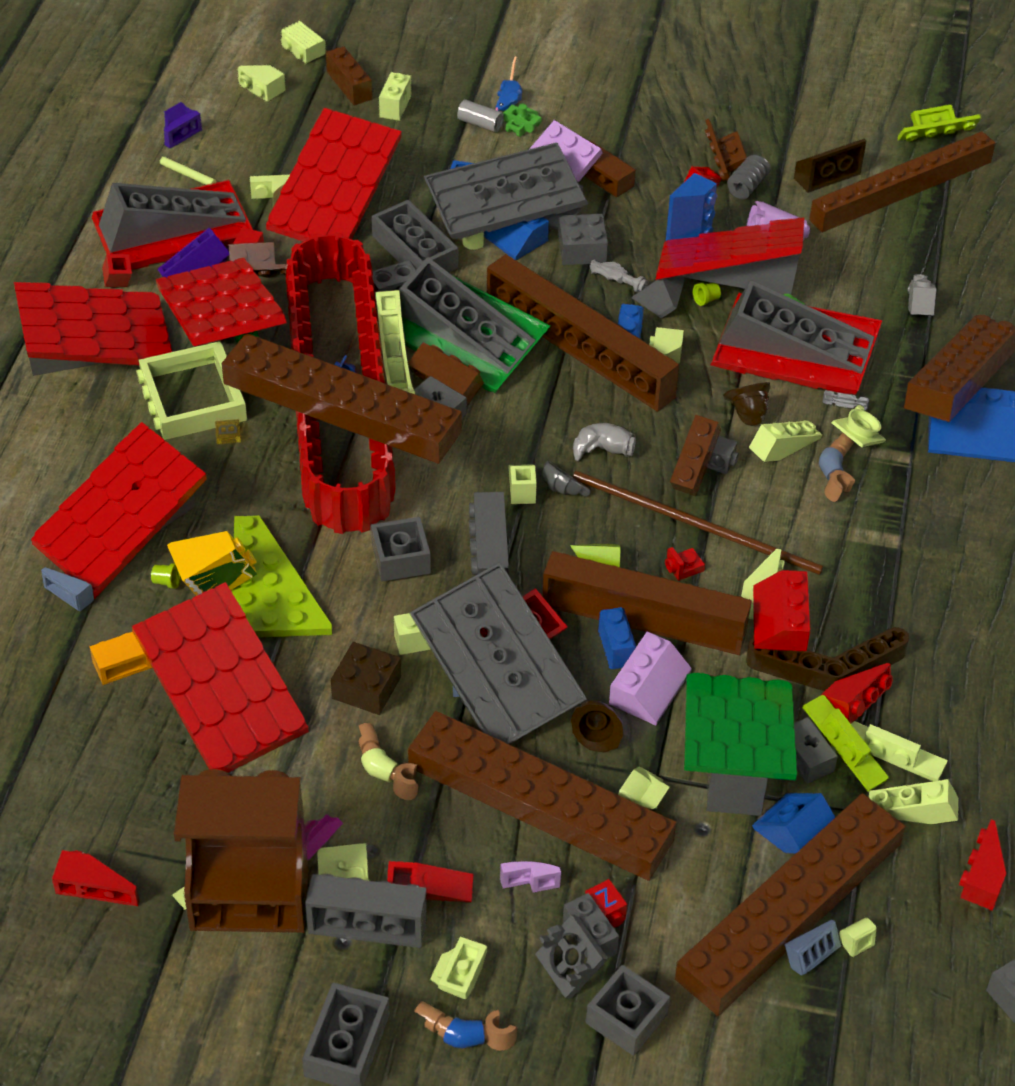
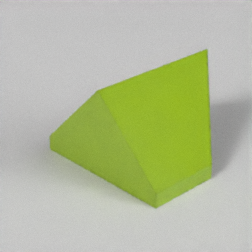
[570,544,620,567]

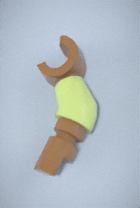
[358,723,418,800]

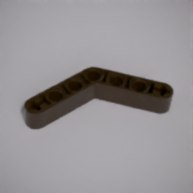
[746,627,909,691]

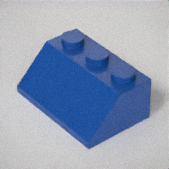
[666,173,717,241]
[484,217,549,260]

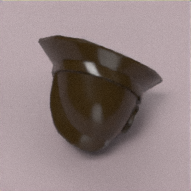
[723,382,771,426]
[571,700,624,752]

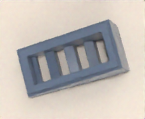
[41,567,94,611]
[785,920,841,975]

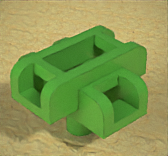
[503,104,542,137]

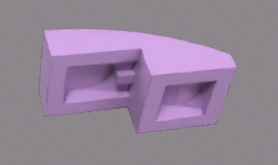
[500,862,561,892]

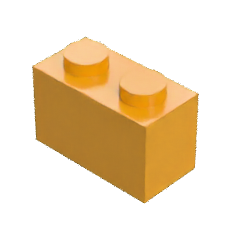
[90,632,152,685]

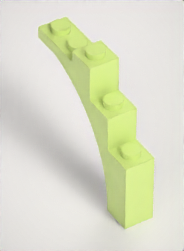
[375,290,415,394]

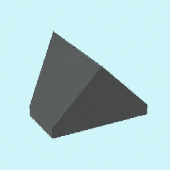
[631,276,685,318]

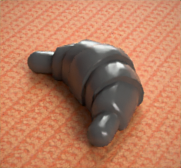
[542,461,591,497]

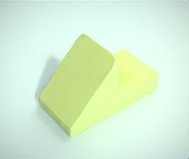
[250,175,290,207]

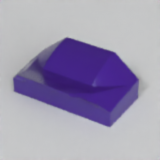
[164,102,202,149]

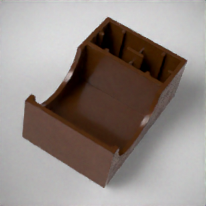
[174,769,309,933]

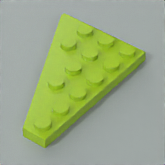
[232,515,332,637]

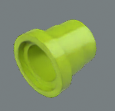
[693,283,721,306]
[151,563,181,589]

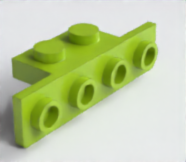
[897,105,981,141]
[803,695,888,792]

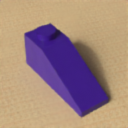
[158,227,229,278]

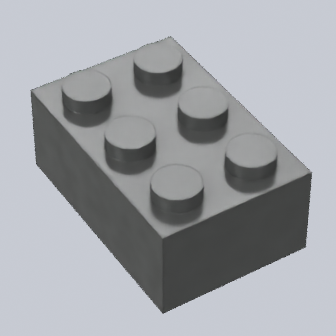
[302,982,390,1086]

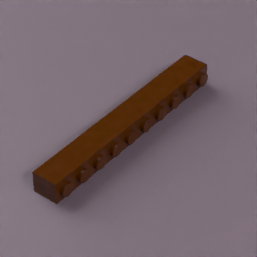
[809,131,996,233]

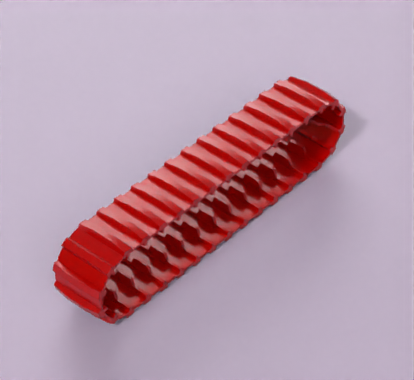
[286,233,396,534]

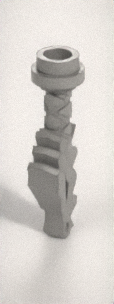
[589,260,649,293]

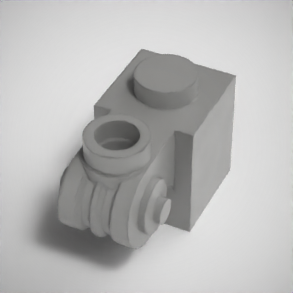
[907,274,936,315]

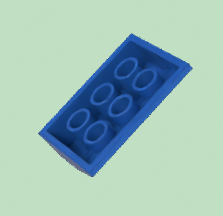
[928,388,1015,462]

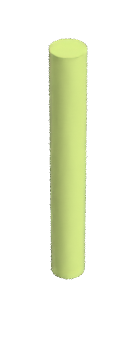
[160,157,216,185]

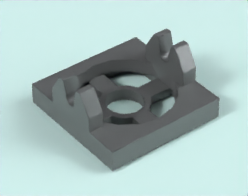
[535,915,608,999]

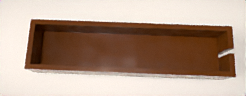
[904,315,1015,422]
[542,551,752,655]

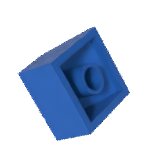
[752,793,835,853]

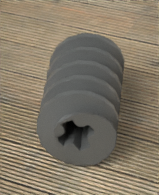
[727,155,771,199]

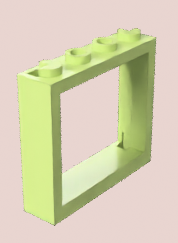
[136,341,247,440]

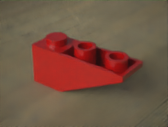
[821,663,893,724]
[959,819,1006,911]
[387,861,473,903]

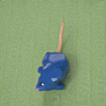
[496,56,522,111]

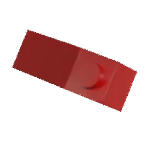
[52,850,140,906]

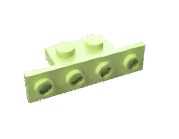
[851,721,948,781]

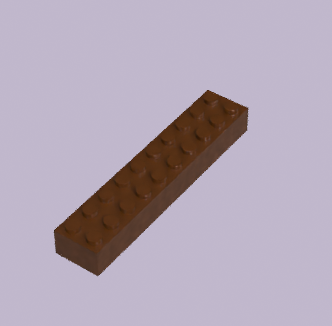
[487,254,679,412]
[221,333,462,464]
[408,711,676,881]
[675,793,906,1016]

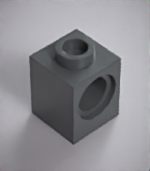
[707,436,739,474]

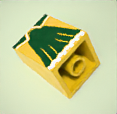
[167,531,257,596]

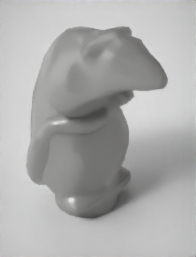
[573,423,636,461]

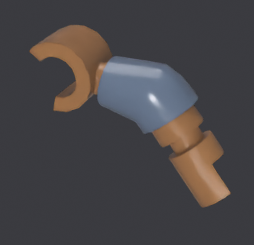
[819,433,855,502]

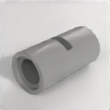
[457,100,504,133]

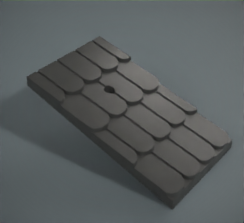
[424,142,588,239]
[409,562,587,744]

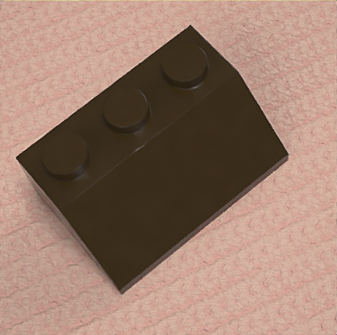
[794,139,866,193]

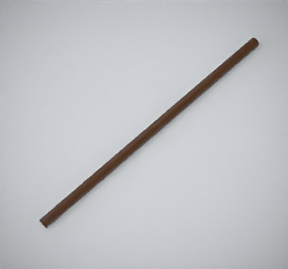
[573,471,823,575]

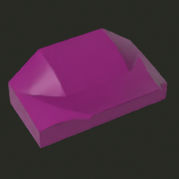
[304,814,343,860]

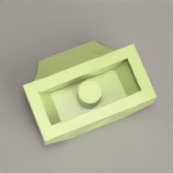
[618,767,670,809]
[430,937,487,999]

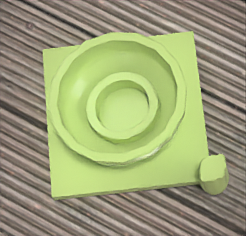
[832,405,886,447]
[317,843,370,881]

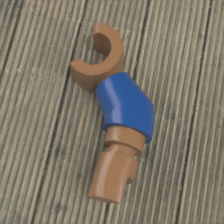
[415,1001,517,1050]

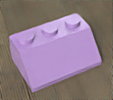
[609,632,692,726]

